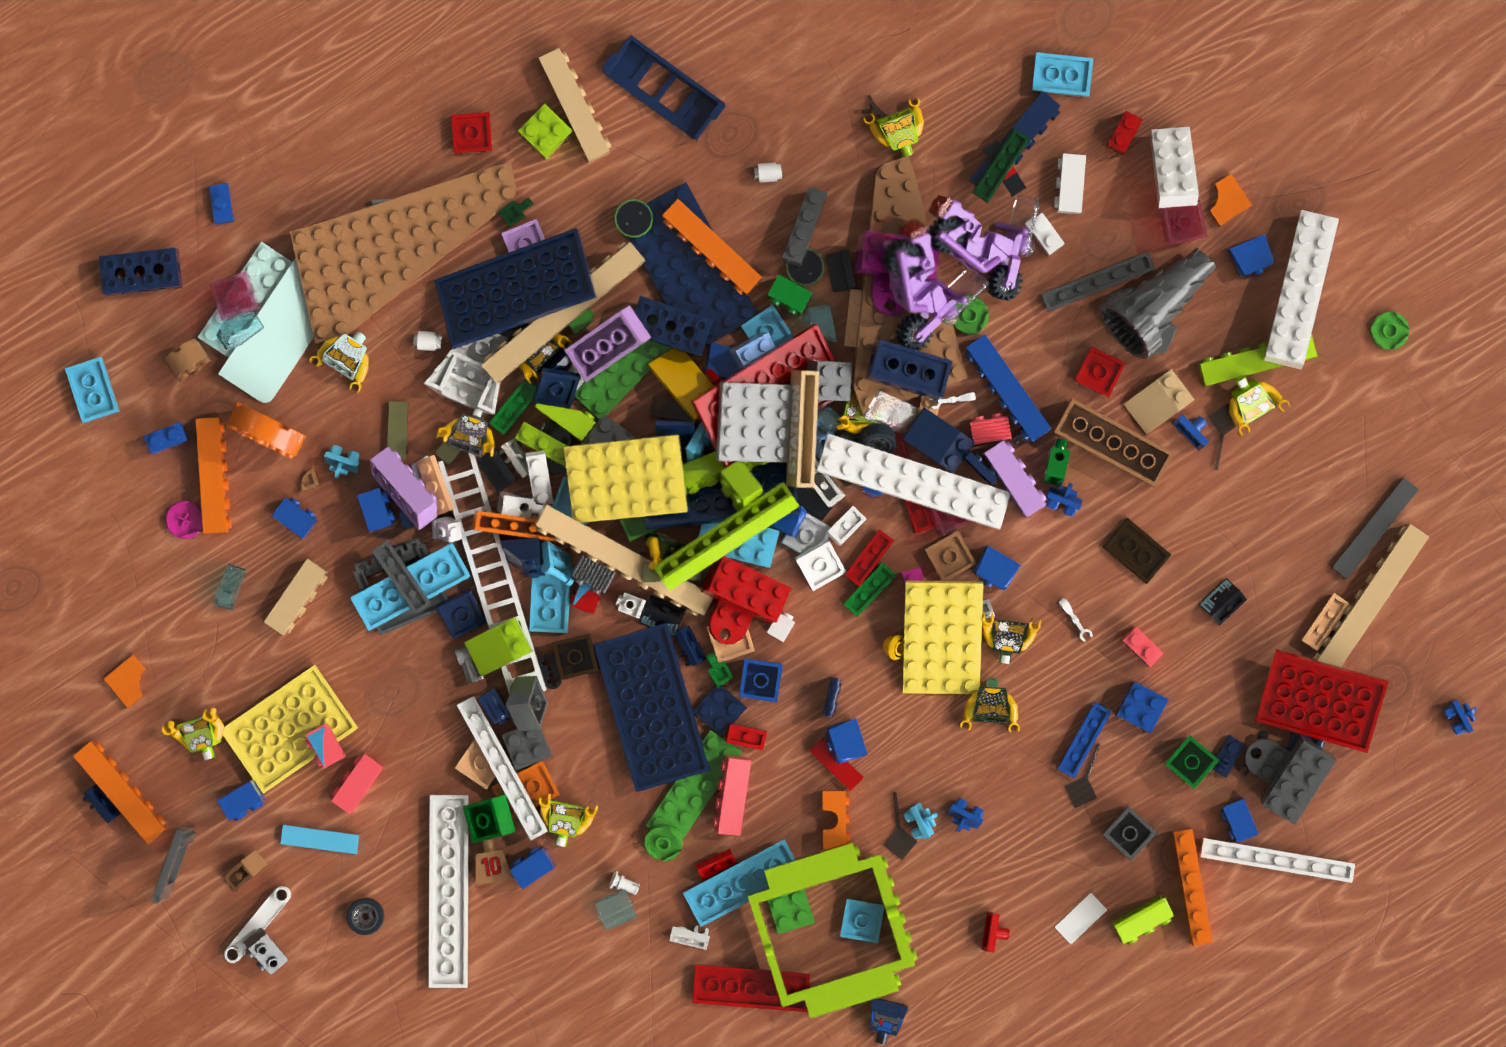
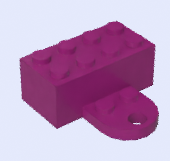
[854,230,939,316]

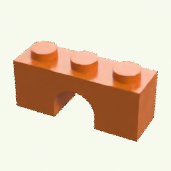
[822,790,850,849]

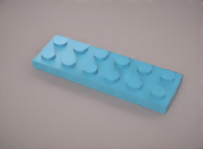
[350,542,471,631]
[683,839,795,927]

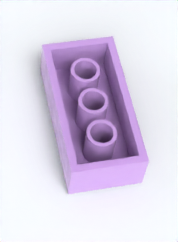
[564,306,651,382]
[982,440,1047,518]
[370,447,438,530]

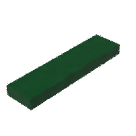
[972,128,1030,203]

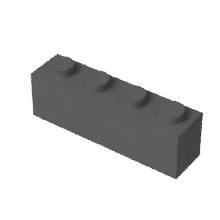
[782,187,827,269]

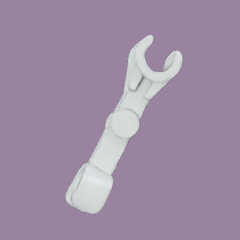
[928,392,976,410]
[1059,598,1093,642]

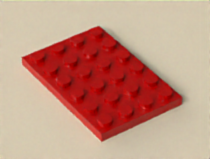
[1255,649,1389,753]

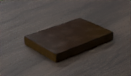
[1103,518,1171,584]

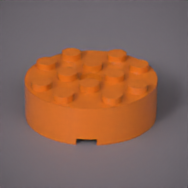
[227,402,306,459]

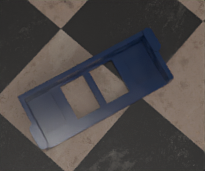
[602,35,726,141]

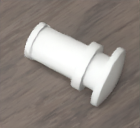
[609,870,640,895]

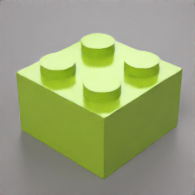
[518,104,573,160]
[720,461,763,512]

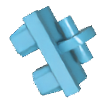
[324,445,359,479]
[904,802,938,839]

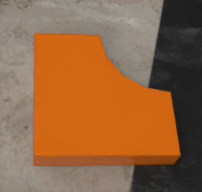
[1209,174,1252,227]
[104,654,146,708]

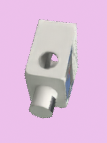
[497,491,543,518]

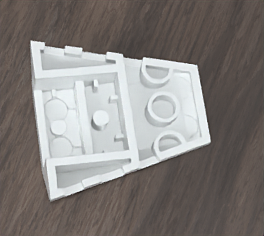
[424,333,508,415]

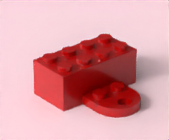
[701,556,791,645]

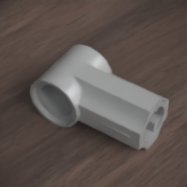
[455,646,484,684]

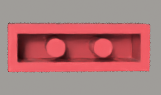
[331,753,385,814]

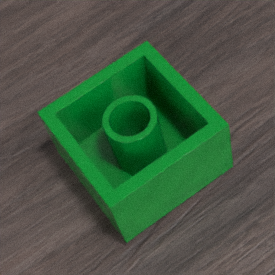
[767,274,812,317]
[1165,735,1219,790]
[462,795,516,843]

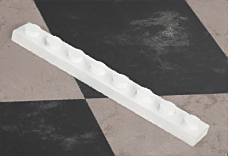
[457,696,548,840]
[1200,838,1355,883]

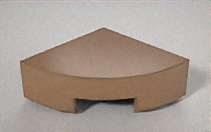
[300,468,320,492]

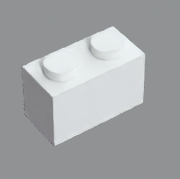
[1026,213,1065,256]

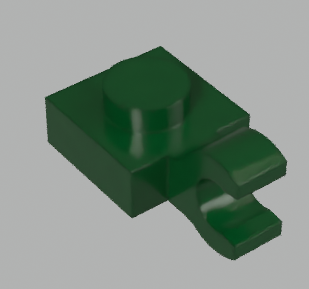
[499,198,534,228]

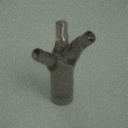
[862,95,888,119]

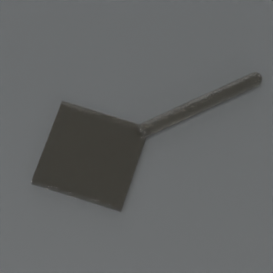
[1208,403,1237,470]
[1065,744,1100,808]
[884,792,917,860]

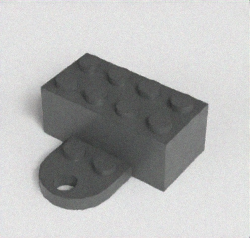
[1245,734,1337,825]

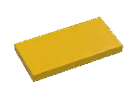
[648,348,714,422]

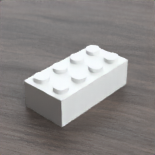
[1150,127,1199,208]

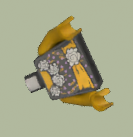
[436,408,495,457]

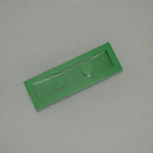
[489,379,536,435]
[843,563,897,617]

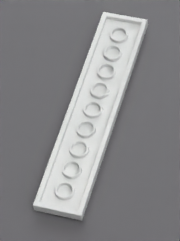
[817,434,1011,530]
[429,795,469,988]

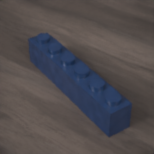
[969,91,1061,187]

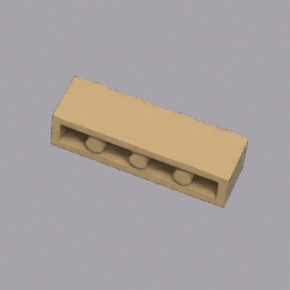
[264,559,328,635]

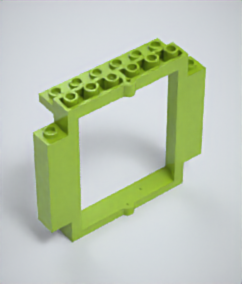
[748,842,918,1019]

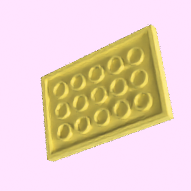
[564,435,688,523]
[903,581,983,694]
[223,665,359,794]

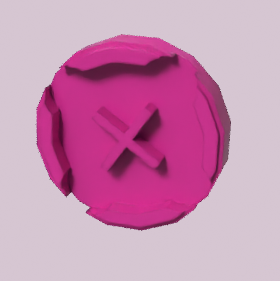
[166,501,203,539]

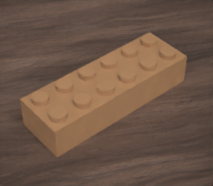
[1053,398,1174,488]

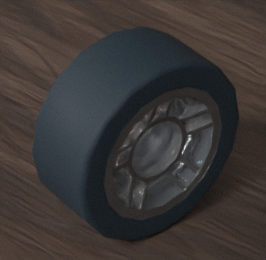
[859,423,896,454]
[347,898,384,935]

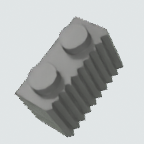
[571,555,616,595]

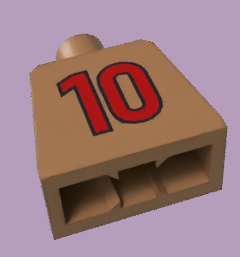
[476,839,513,885]

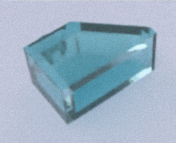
[804,304,837,343]
[216,312,264,350]
[214,564,246,611]

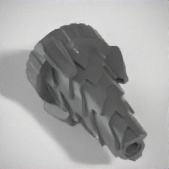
[1099,248,1216,359]

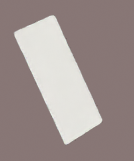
[1055,893,1107,944]

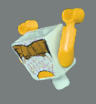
[309,332,369,393]

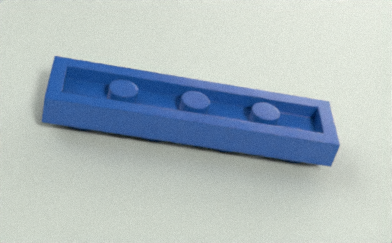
[1057,702,1112,778]

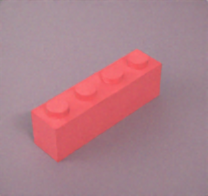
[712,755,751,836]

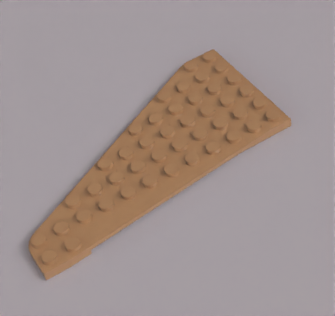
[290,162,517,343]

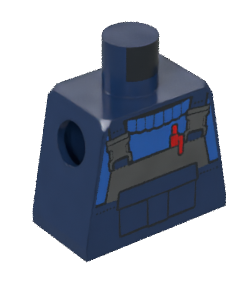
[870,998,908,1045]

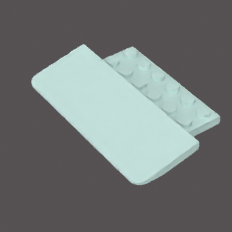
[198,242,314,403]

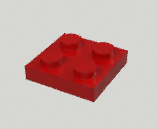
[451,112,493,154]
[1074,346,1126,398]

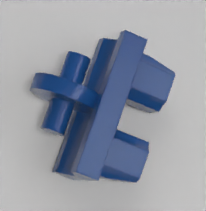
[1047,482,1082,517]
[1443,699,1477,735]
[947,798,984,832]

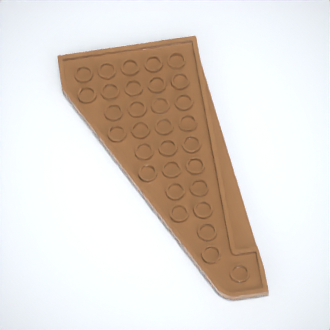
[852,156,968,416]

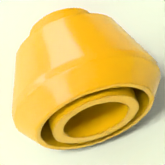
[883,635,904,660]

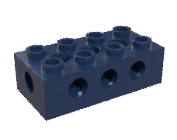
[99,248,183,296]
[634,296,714,358]
[865,340,952,400]

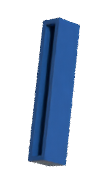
[965,335,1051,443]

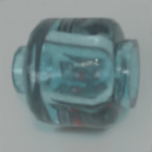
[817,406,841,435]

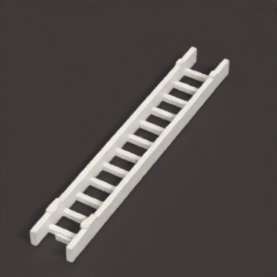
[438,453,547,695]

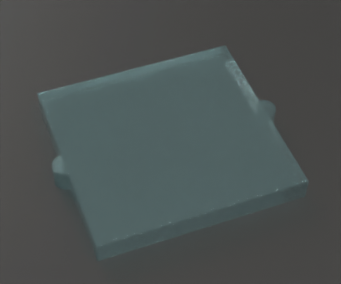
[594,890,637,930]

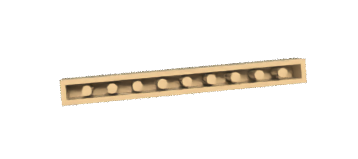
[482,242,645,384]
[534,504,713,616]
[1312,524,1429,667]

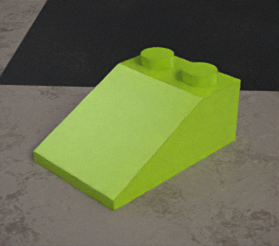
[535,404,596,442]
[464,617,533,677]

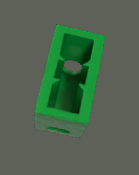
[1042,439,1070,486]

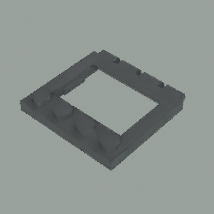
[353,537,448,636]
[152,824,196,904]

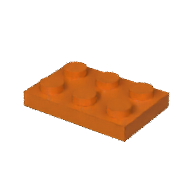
[491,760,560,819]

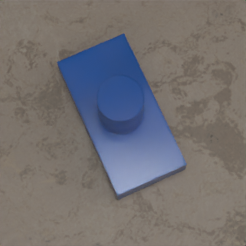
[209,183,235,225]
[1172,414,1209,451]

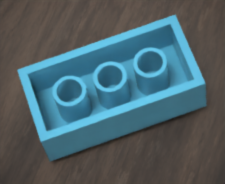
[698,522,779,568]

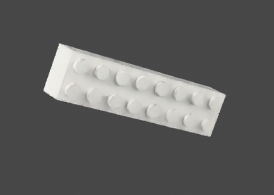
[1264,210,1339,369]

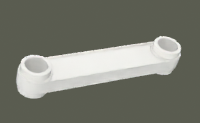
[224,886,291,963]

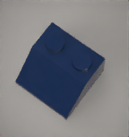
[501,538,545,578]

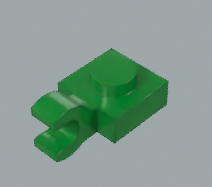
[706,652,734,688]

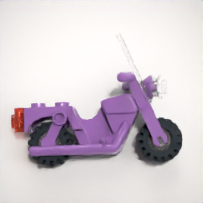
[924,195,1039,301]
[882,220,988,351]

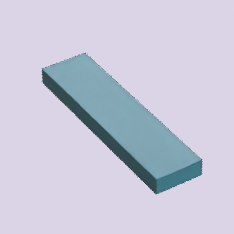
[280,825,360,854]

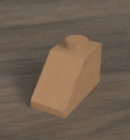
[224,850,268,892]

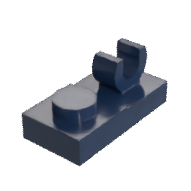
[538,345,572,375]
[675,626,707,667]
[1212,735,1246,778]
[83,784,121,824]

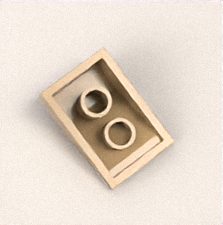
[1123,369,1195,435]

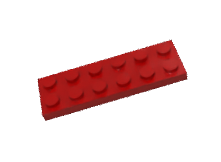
[692,964,810,1012]

